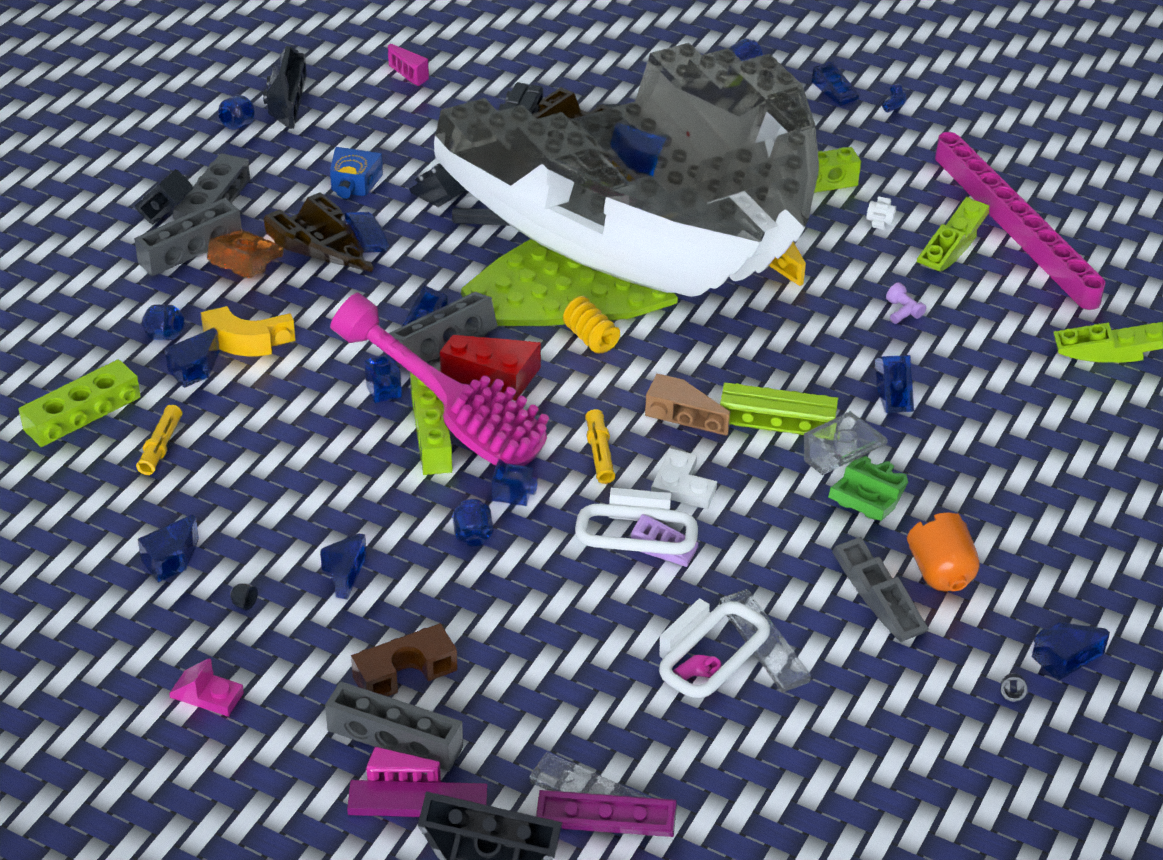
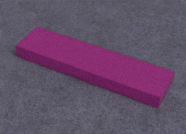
[347,780,487,817]
[536,790,677,837]

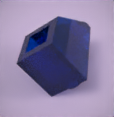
[165,328,220,388]
[137,514,199,583]

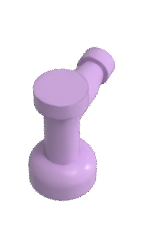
[886,282,926,324]

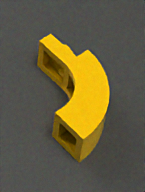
[201,306,296,357]

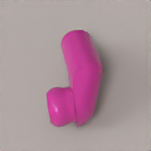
[673,655,721,681]

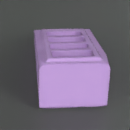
[631,514,699,567]

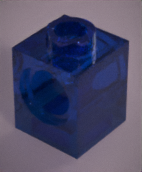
[364,355,402,403]

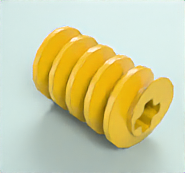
[563,296,620,353]

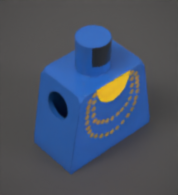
[330,147,383,199]

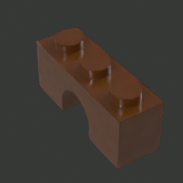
[351,623,457,697]

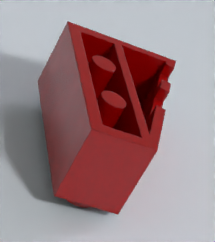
[440,335,541,401]

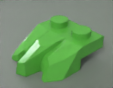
[828,456,908,521]

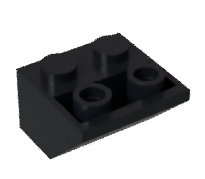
[409,151,472,207]

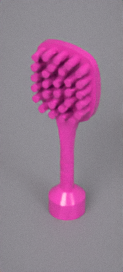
[330,292,549,470]

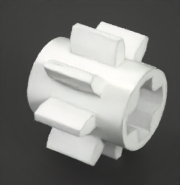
[866,196,897,230]

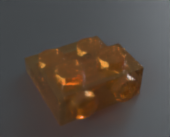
[207,229,284,278]

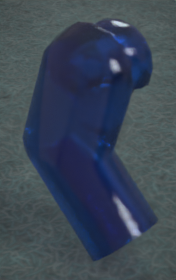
[882,84,906,113]

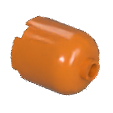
[907,512,980,591]

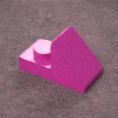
[169,659,244,717]

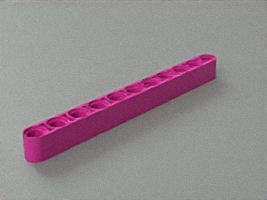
[935,132,1105,310]

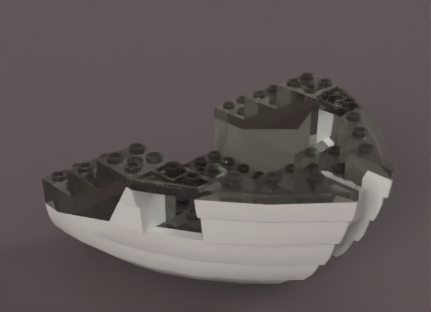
[434,43,819,297]

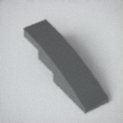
[832,537,929,642]

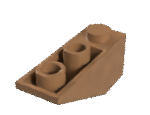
[645,373,730,436]

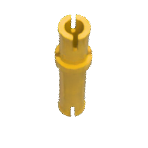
[136,405,183,475]
[585,409,615,484]

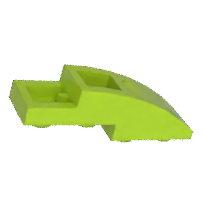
[917,197,990,272]
[1053,322,1163,363]

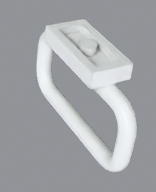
[575,487,698,555]
[659,598,770,698]

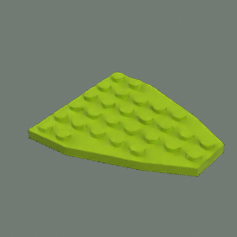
[461,239,678,326]

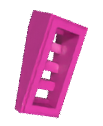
[388,43,429,86]
[366,747,441,782]

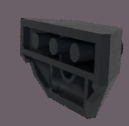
[263,46,307,129]
[418,791,563,860]

